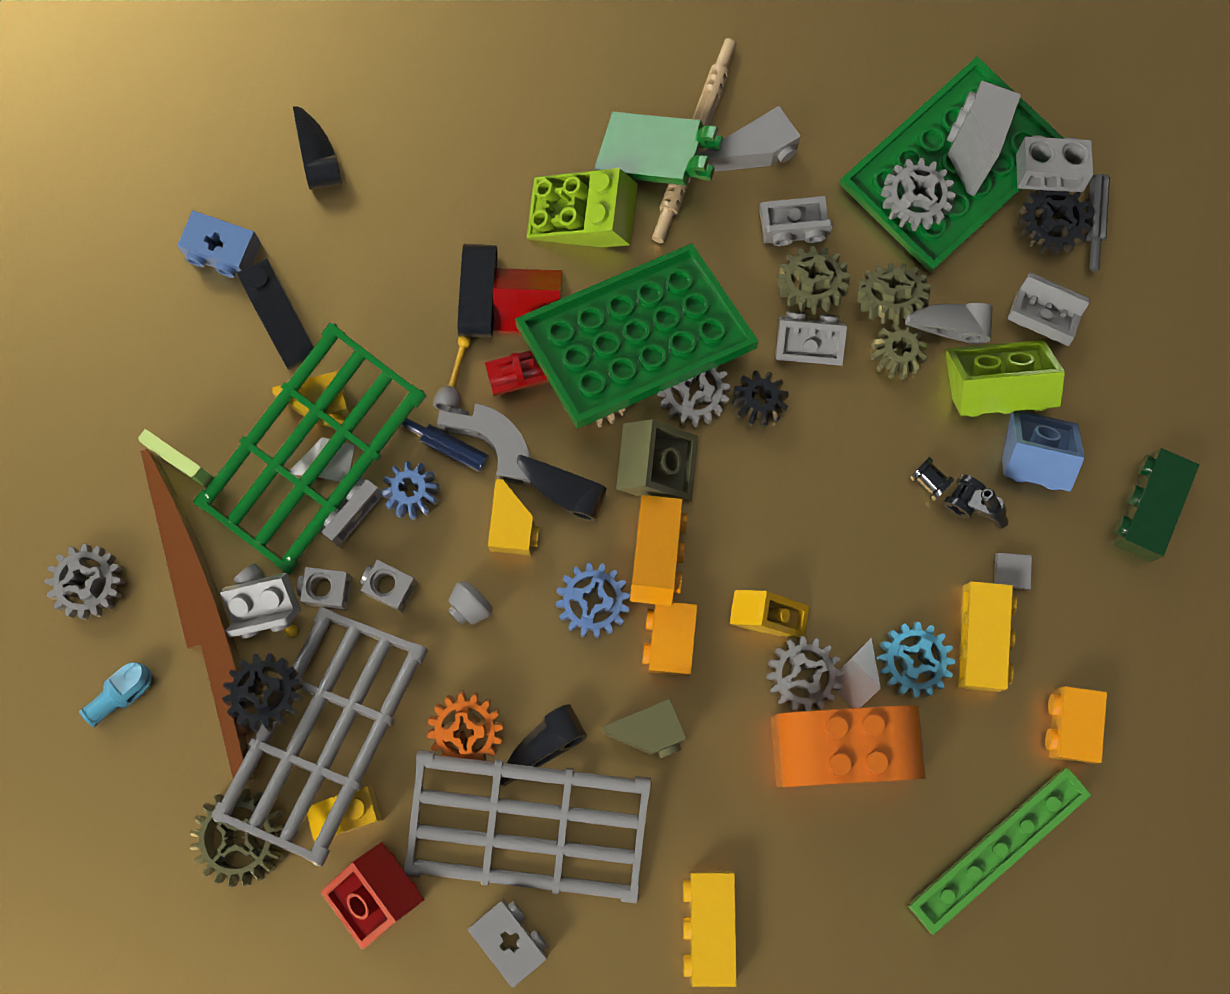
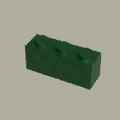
[1114,448,1200,562]

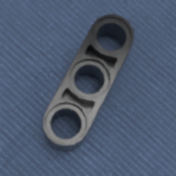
[458,244,498,338]

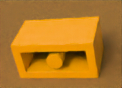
[642,602,697,677]
[1045,686,1107,764]

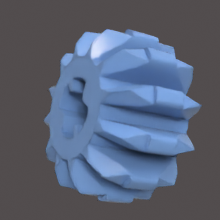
[381,461,440,520]

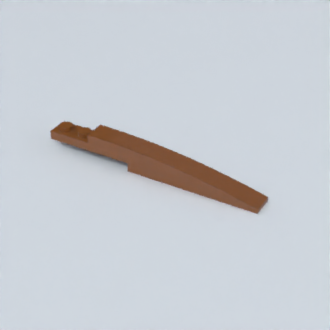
[140,449,258,780]

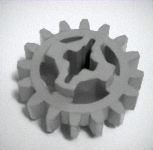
[881,158,956,231]
[657,366,731,427]
[45,544,125,620]
[766,636,844,712]

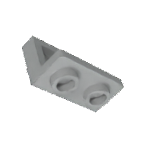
[759,196,833,246]
[1007,273,1090,346]

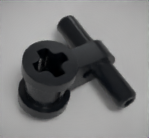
[943,474,1008,528]

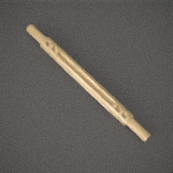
[652,38,737,243]

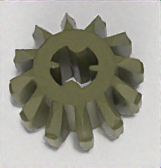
[870,323,928,380]

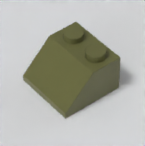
[616,419,698,502]
[603,699,686,758]

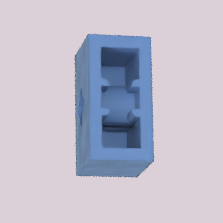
[177,210,261,278]

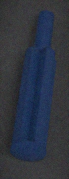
[401,418,489,473]

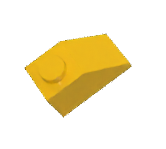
[271,371,351,427]
[488,479,540,556]
[729,590,809,639]
[307,786,383,842]

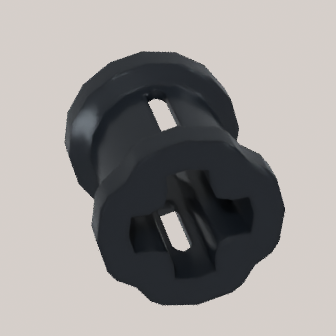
[909,457,955,501]

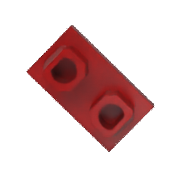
[484,350,549,396]

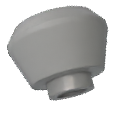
[448,581,492,625]

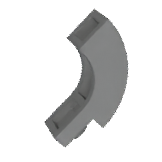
[437,403,532,487]

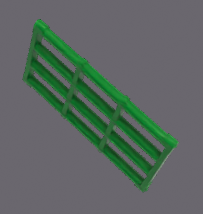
[193,322,427,575]

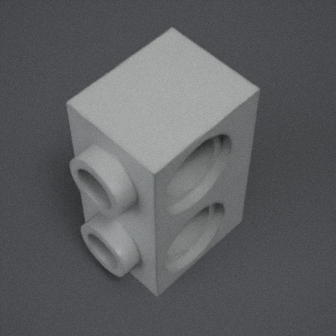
[1016,135,1093,192]

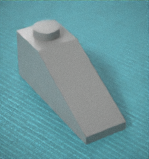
[698,106,801,172]

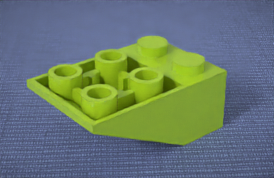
[526,168,638,248]

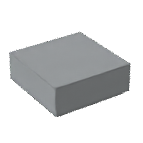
[994,553,1032,591]

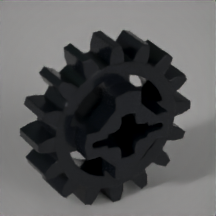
[1018,190,1093,255]
[222,653,303,732]

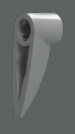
[905,303,993,344]

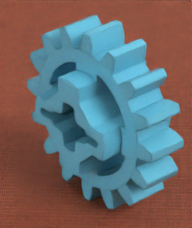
[877,622,955,698]

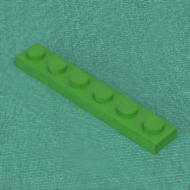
[907,767,1091,935]

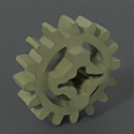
[777,246,850,315]
[857,263,931,325]

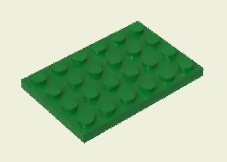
[839,56,1065,273]
[515,243,758,429]

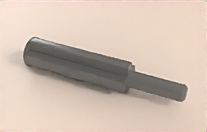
[1086,174,1110,272]

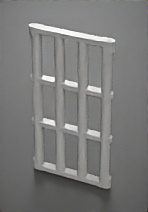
[211,607,428,867]
[403,750,652,904]

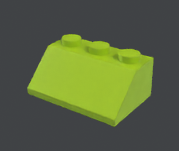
[946,340,1065,417]

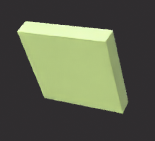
[138,429,215,488]

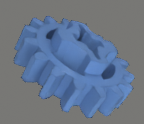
[555,563,630,639]

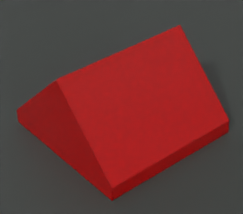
[493,268,562,334]

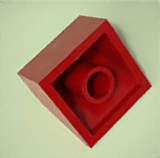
[321,842,425,950]

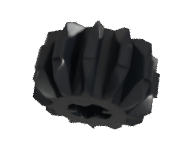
[731,370,789,428]

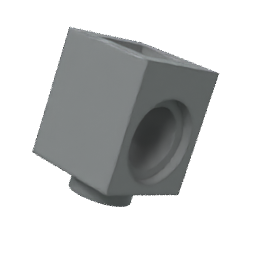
[360,560,418,613]
[297,567,352,610]

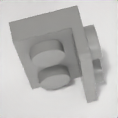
[775,311,847,366]
[320,477,383,547]
[220,573,301,639]

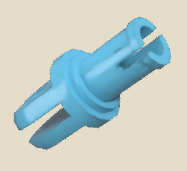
[79,662,152,728]

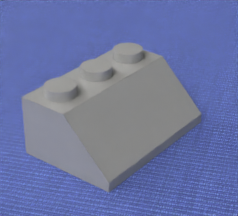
[947,81,1021,196]

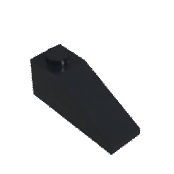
[237,258,314,370]

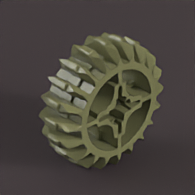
[190,788,285,887]

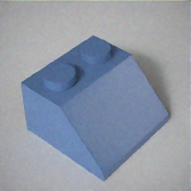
[1002,410,1085,492]

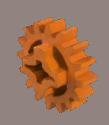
[427,691,504,761]

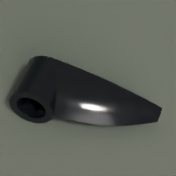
[293,106,342,190]
[517,455,607,521]
[501,704,587,786]

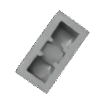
[467,899,549,988]

